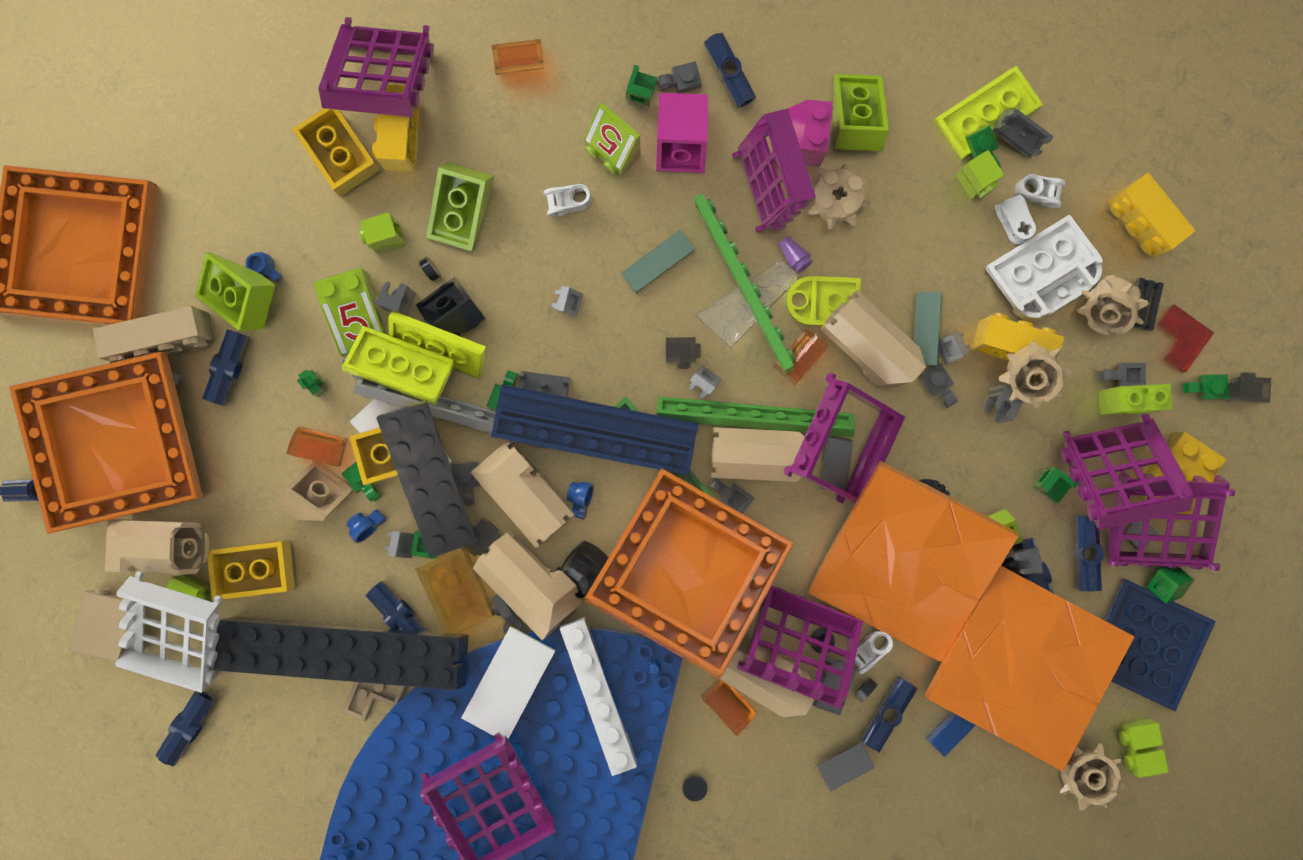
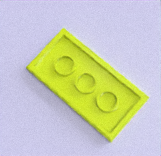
[934,65,1043,160]
[388,311,486,379]
[342,326,455,406]

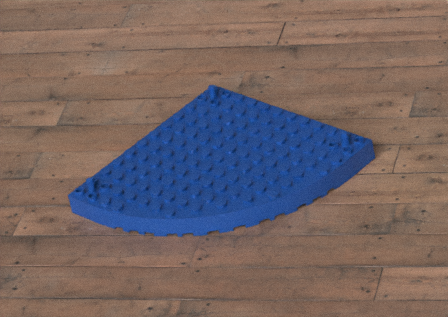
[320,626,683,860]

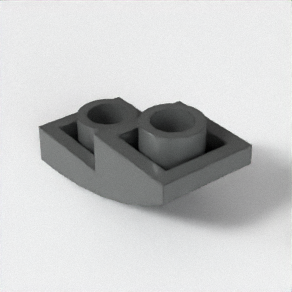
[820,436,853,491]

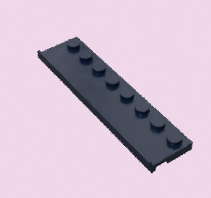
[491,384,699,475]

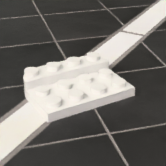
[986,214,1103,322]

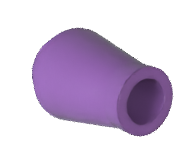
[778,236,813,273]

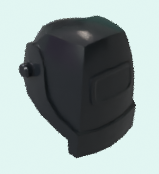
[556,540,609,598]

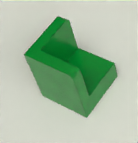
[626,65,657,106]
[1033,466,1078,503]
[1147,566,1194,604]

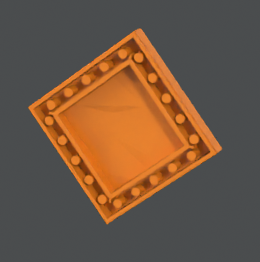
[0,165,157,325]
[9,352,203,534]
[808,461,1018,662]
[584,468,794,679]
[924,566,1134,771]

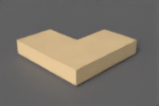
[342,682,407,721]

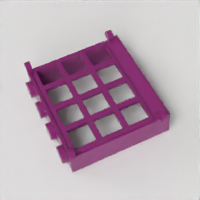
[318,17,434,117]
[732,108,816,233]
[1060,413,1194,530]
[1105,471,1236,571]
[737,586,863,708]
[420,732,555,860]

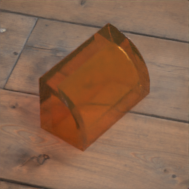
[492,39,545,75]
[773,329,830,385]
[286,426,348,467]
[701,679,757,736]

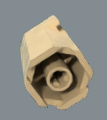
[820,290,926,387]
[711,427,815,482]
[470,440,575,548]
[105,519,209,575]
[473,533,582,640]
[720,634,815,718]

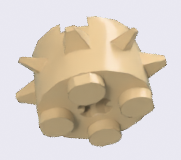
[808,164,871,229]
[1077,275,1149,335]
[999,341,1072,408]
[1060,743,1125,811]

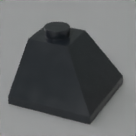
[416,276,485,333]

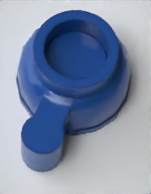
[246,252,282,282]
[567,482,594,520]
[346,509,386,543]

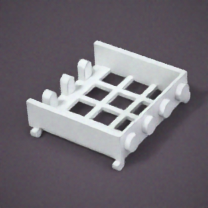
[116,571,222,693]

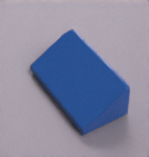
[926,712,976,757]

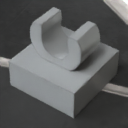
[551,286,583,317]
[940,331,970,364]
[689,365,722,399]
[385,531,414,558]

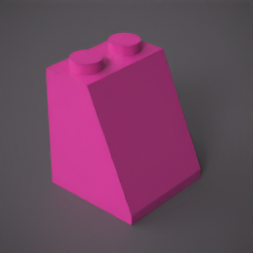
[656,93,708,173]
[773,99,833,167]

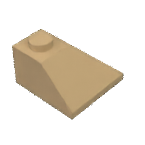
[278,461,353,521]

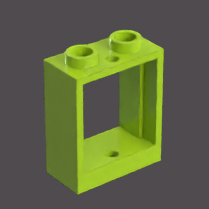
[1098,384,1172,415]

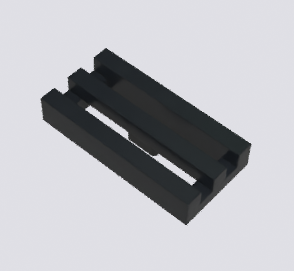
[1133,277,1164,331]

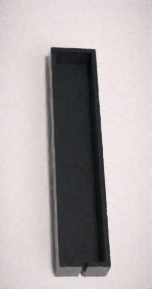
[214,617,469,690]

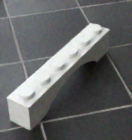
[560,617,637,776]

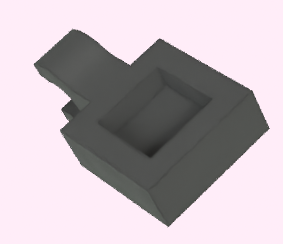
[657,61,702,93]
[919,363,958,408]
[1099,363,1146,387]
[452,462,480,505]
[710,478,755,514]
[491,594,523,634]

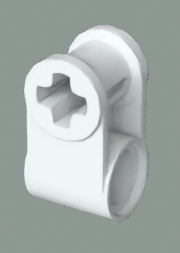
[1014,174,1066,208]
[543,184,592,217]
[995,194,1036,245]
[854,629,893,674]

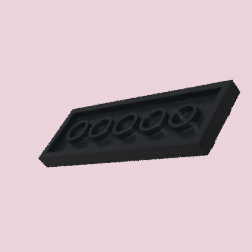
[376,400,478,558]

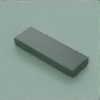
[622,229,695,293]
[914,292,943,366]

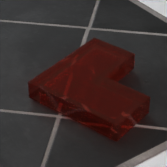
[1157,304,1214,373]

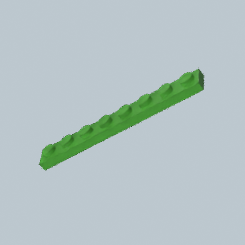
[694,193,796,375]
[656,396,855,437]

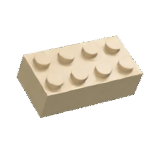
[92,306,215,363]

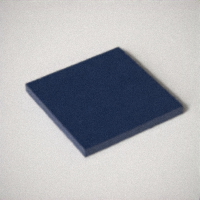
[1104,578,1216,712]

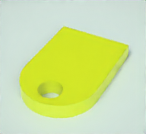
[786,276,861,326]

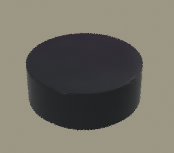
[419,256,441,281]
[810,628,835,654]
[854,678,878,702]
[682,774,707,801]

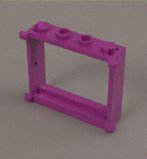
[784,373,905,504]

